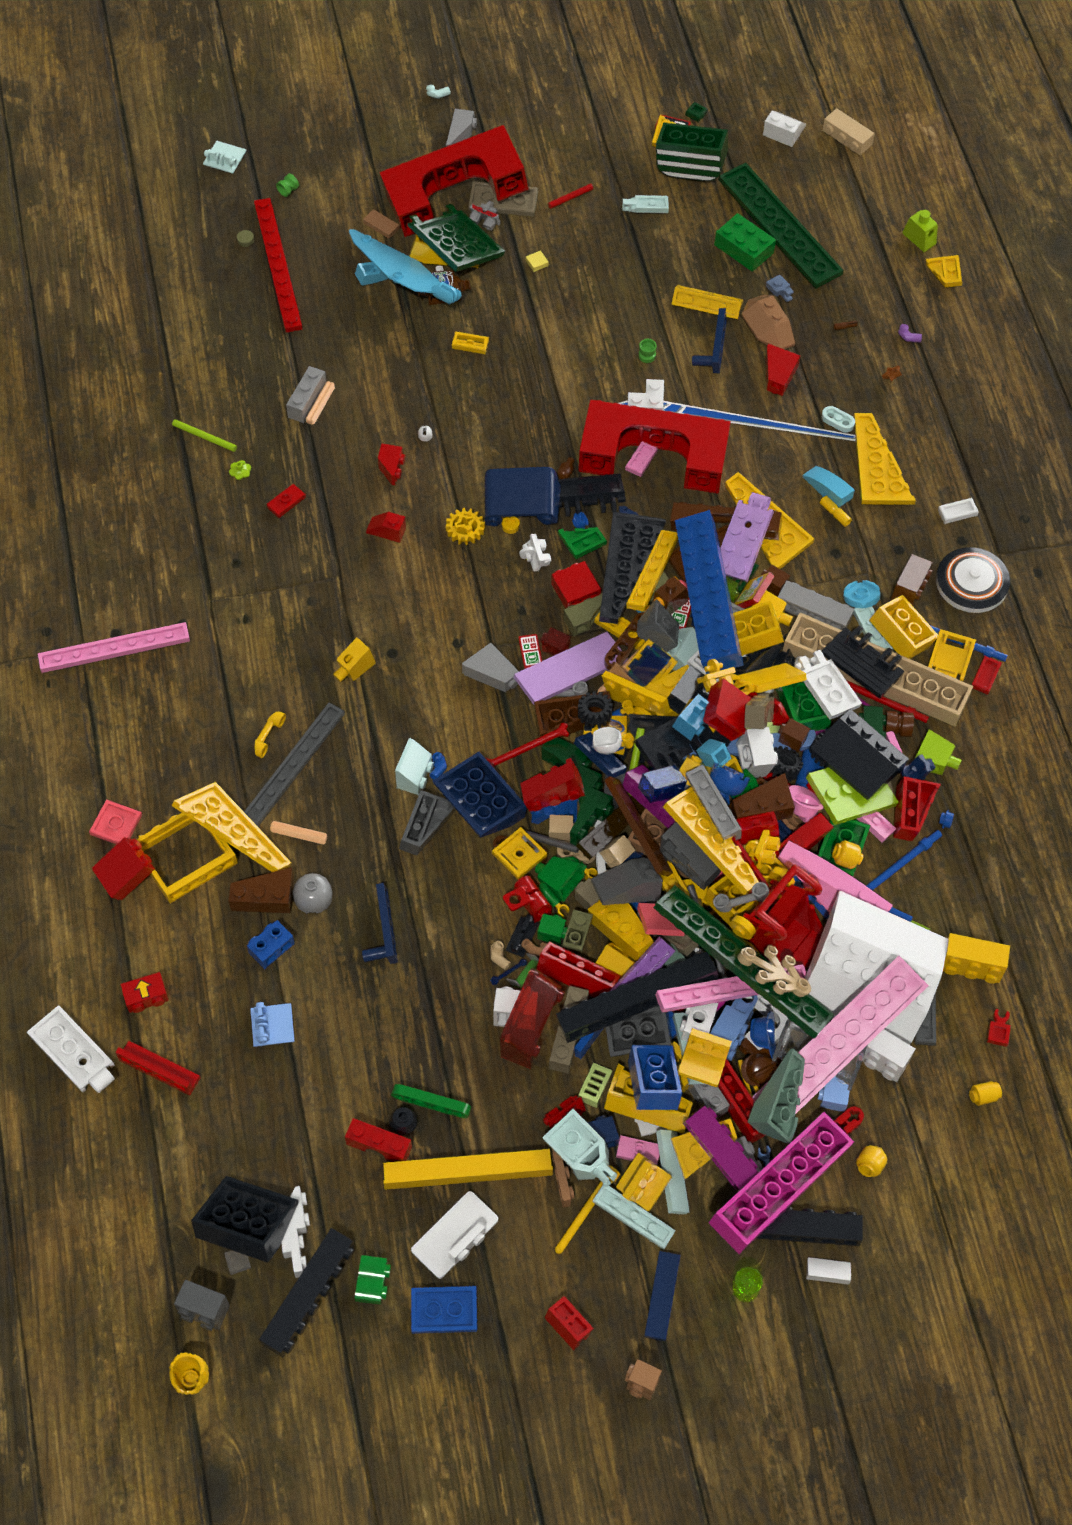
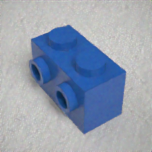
[247,920,295,969]

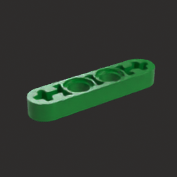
[391,1084,471,1118]

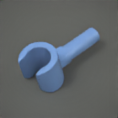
[758,1146,771,1167]

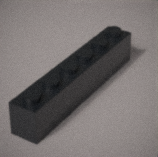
[756,1207,863,1246]
[259,1228,355,1358]

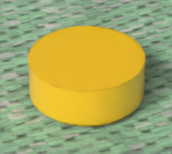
[502,516,520,534]

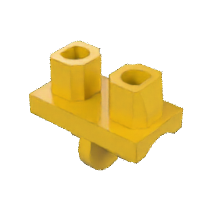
[697,659,736,692]
[745,830,780,869]

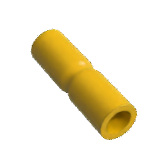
[820,495,852,527]

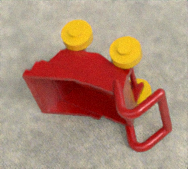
[730,864,824,970]

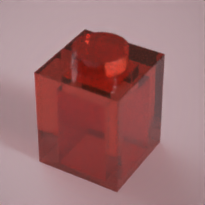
[540,627,571,656]

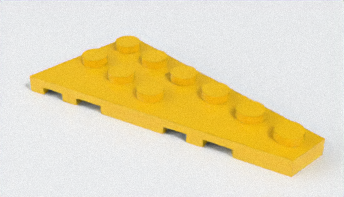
[725,472,814,569]
[663,786,759,895]

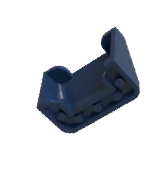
[485,467,561,526]

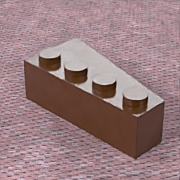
[534,691,611,745]

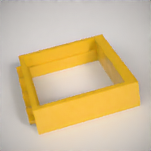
[136,813,238,904]

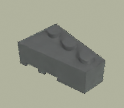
[399,790,455,856]
[660,822,720,890]

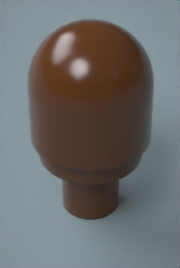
[557,457,575,479]

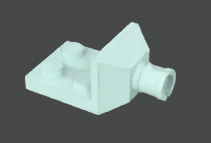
[542,1109,617,1187]

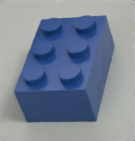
[628,1045,682,1110]

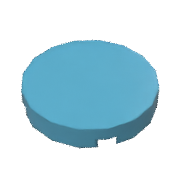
[844,580,880,608]

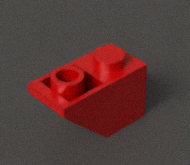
[378,443,405,486]

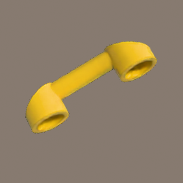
[255,711,286,758]

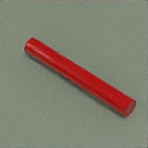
[548,183,593,209]

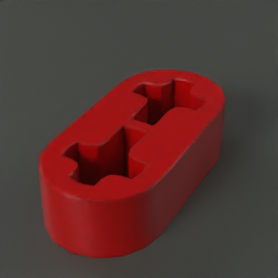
[834,1106,864,1135]

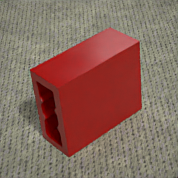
[703,678,752,741]
[92,837,155,900]

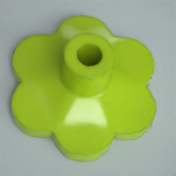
[229,460,251,480]

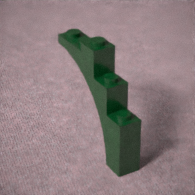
[541,737,614,846]

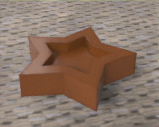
[882,365,902,382]

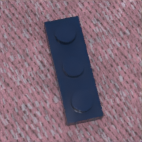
[574,732,627,778]

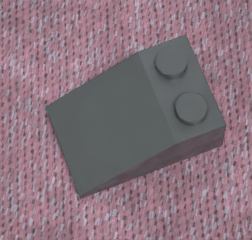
[591,858,663,905]

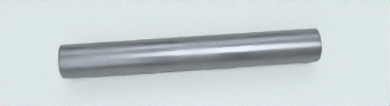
[526,830,579,853]

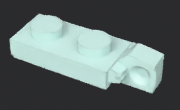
[622,195,669,213]

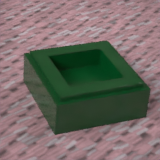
[685,102,708,122]

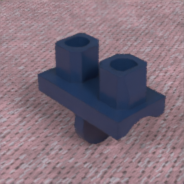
[901,755,936,780]

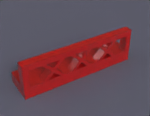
[115,1041,201,1096]

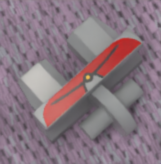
[470,201,501,231]

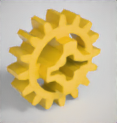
[446,508,485,545]

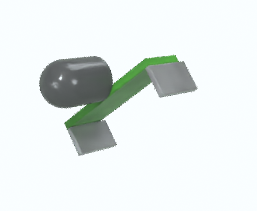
[507,953,546,988]

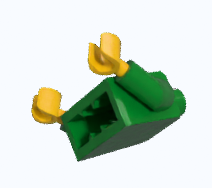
[535,856,598,918]

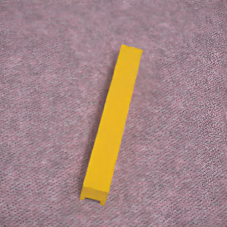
[383,1149,553,1190]

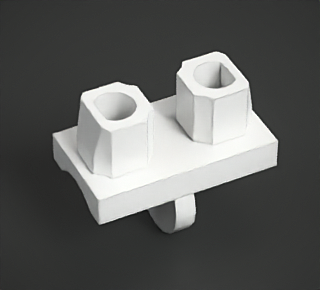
[519,534,551,571]

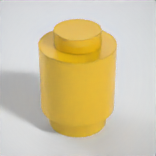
[969,1081,1002,1106]

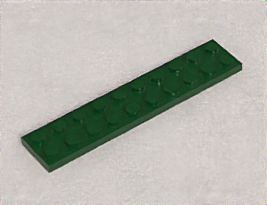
[719,163,844,289]
[653,886,834,1039]

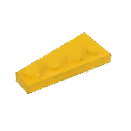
[601,671,670,715]

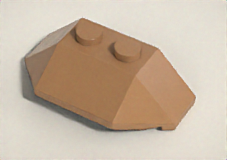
[741,294,795,349]

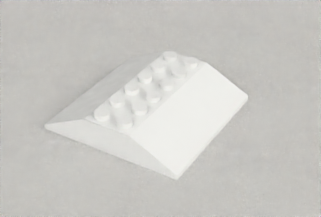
[805,891,948,1045]

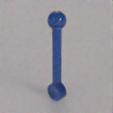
[491,959,527,985]

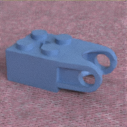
[710,995,758,1061]

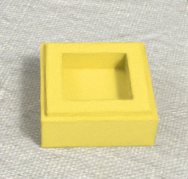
[526,250,549,272]

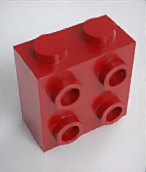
[551,561,601,609]

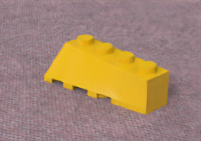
[604,1064,693,1134]

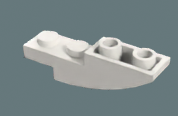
[282,1186,310,1278]

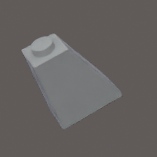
[462,643,519,692]

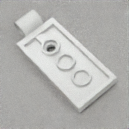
[27,1005,115,1093]

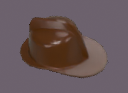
[741,1047,786,1087]

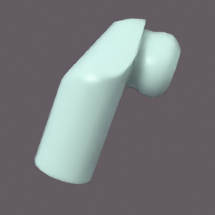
[426,85,451,99]

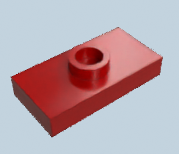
[266,484,306,518]

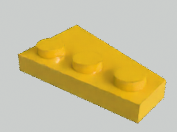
[671,1118,738,1179]

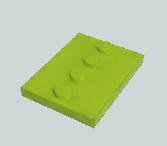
[806,768,899,825]

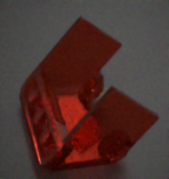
[500,968,565,1069]

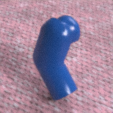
[430,752,447,780]

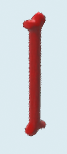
[485,722,569,768]

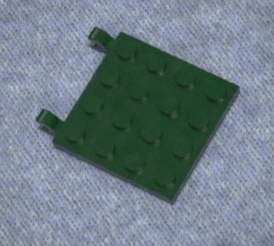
[407,204,505,272]

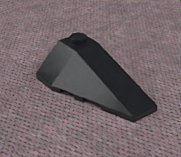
[733,631,789,690]

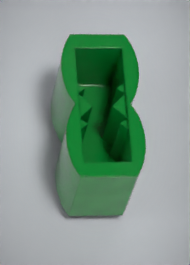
[355,1255,391,1305]

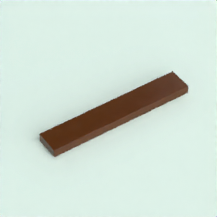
[605,776,673,877]

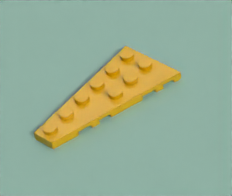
[854,413,916,505]
[172,782,291,872]

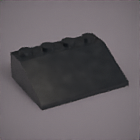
[810,709,909,801]
[191,1176,299,1263]

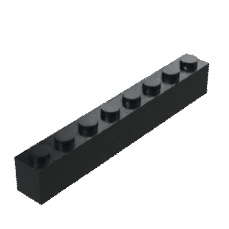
[556,951,718,1043]

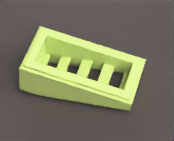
[578,1063,612,1108]

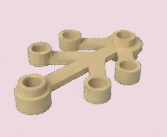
[737,945,811,997]

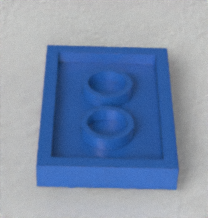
[411,1286,477,1334]

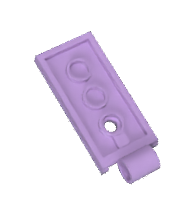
[720,492,773,582]

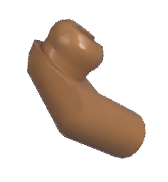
[521,939,547,956]

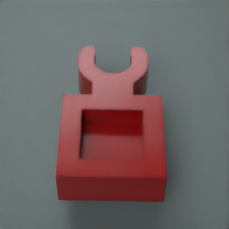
[986,1009,1011,1047]

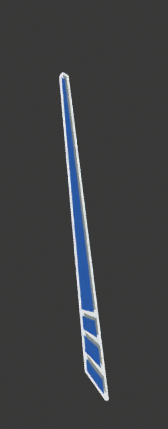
[619,401,856,441]

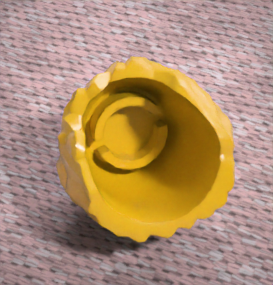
[169,1353,209,1395]

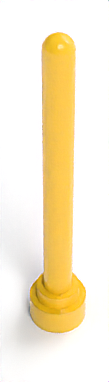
[555,1165,620,1254]

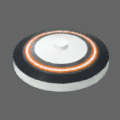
[936,547,1010,613]

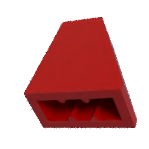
[765,343,800,396]

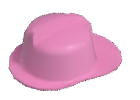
[789,785,824,823]

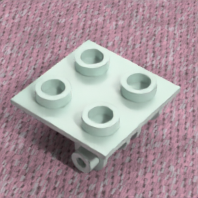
[203,141,247,174]

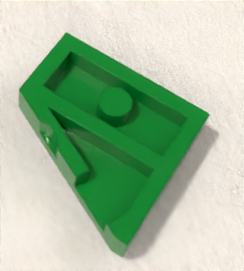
[558,527,607,560]

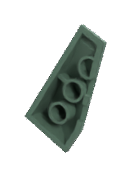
[748,1049,805,1144]

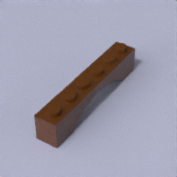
[670,502,782,540]

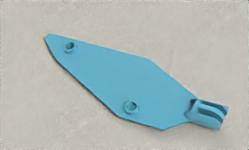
[349,229,462,304]

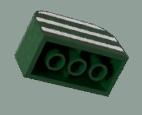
[656,122,728,181]

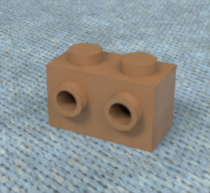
[625,1359,662,1400]

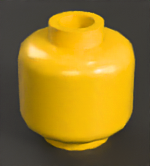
[832,840,863,869]
[856,1145,888,1177]

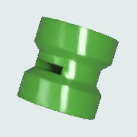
[276,173,299,197]
[639,339,657,363]

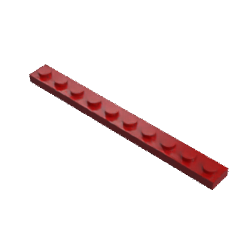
[254,198,303,333]

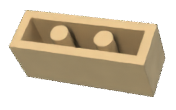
[822,108,875,155]

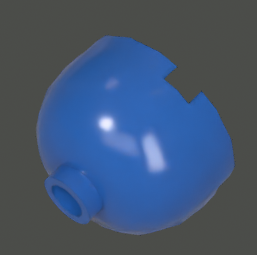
[710,762,750,798]

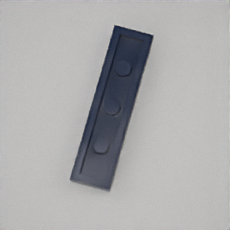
[644,1251,680,1342]

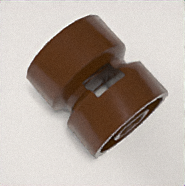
[883,711,914,738]

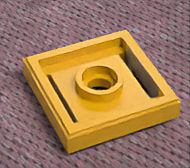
[492,827,547,880]

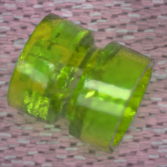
[732,1267,763,1302]

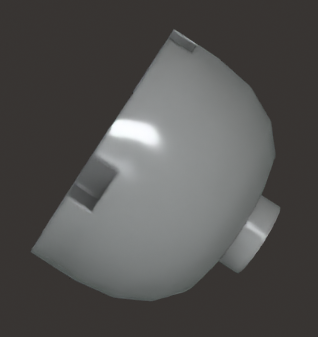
[293,873,333,914]

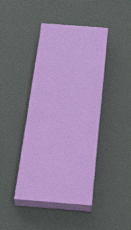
[514,632,628,705]

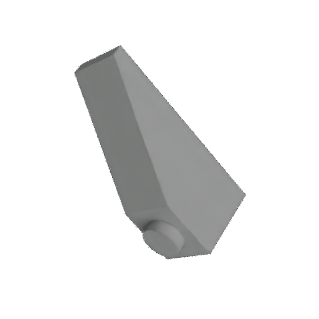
[446,109,477,147]

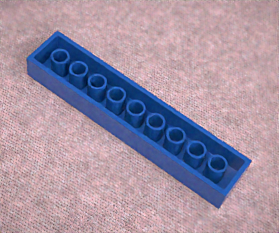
[675,510,743,674]

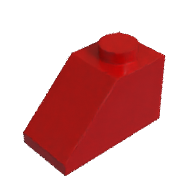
[366,512,406,543]

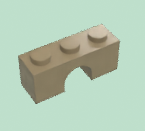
[745,693,774,729]

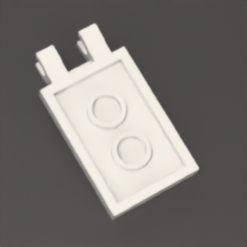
[795,650,862,720]

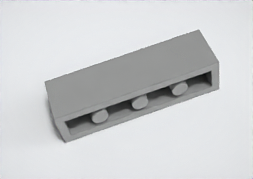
[778,581,854,630]

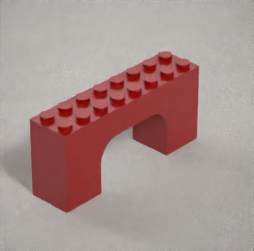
[379,125,529,237]
[578,400,731,494]

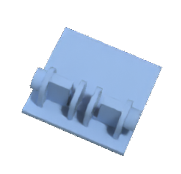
[250,1002,295,1047]

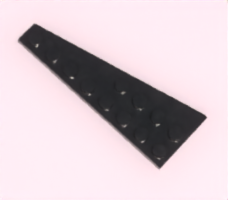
[599,511,666,624]

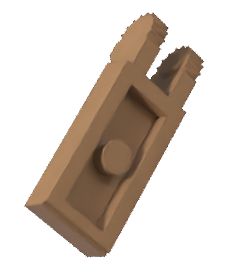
[552,1149,574,1208]

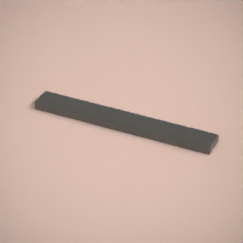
[244,703,345,827]

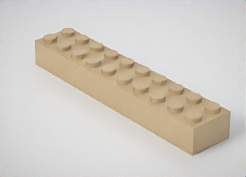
[783,613,973,726]

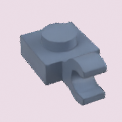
[766,275,794,302]

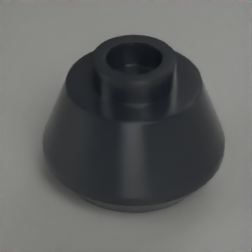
[389,1107,418,1135]

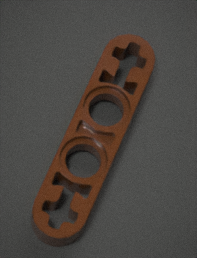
[604,612,645,670]

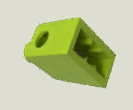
[902,210,938,252]
[915,730,962,775]

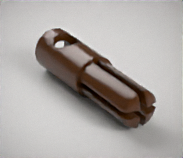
[833,321,858,330]

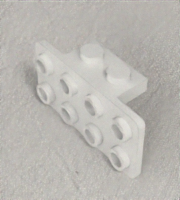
[411,1191,498,1279]

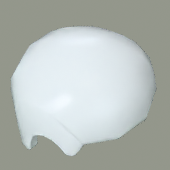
[592,727,622,755]

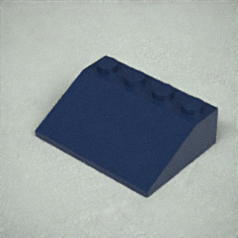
[433,752,526,838]

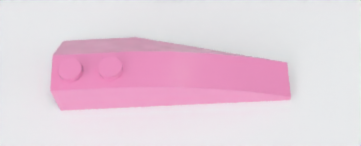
[778,841,893,915]

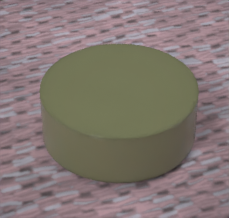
[237,230,254,247]

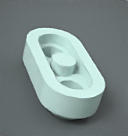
[822,406,855,433]

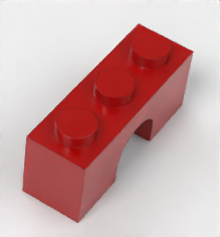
[345,1118,412,1162]

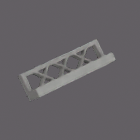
[686,765,741,840]

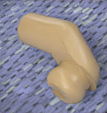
[490,941,511,971]

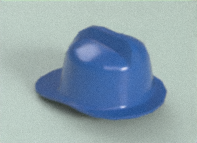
[750,1011,777,1061]

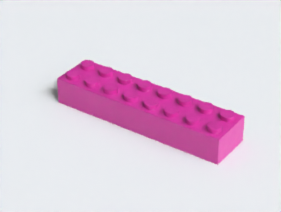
[708,1112,854,1254]

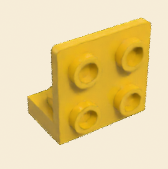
[678,1028,732,1087]

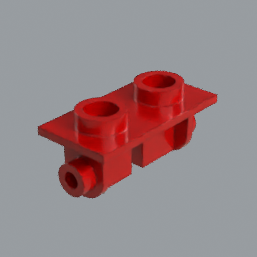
[542,1095,586,1130]

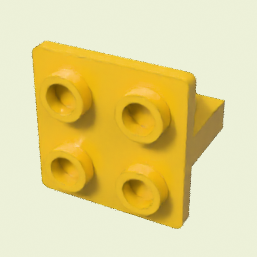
[616,1153,672,1211]

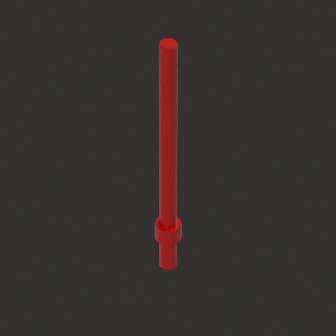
[845,679,929,723]

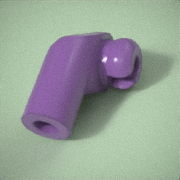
[898,324,922,343]

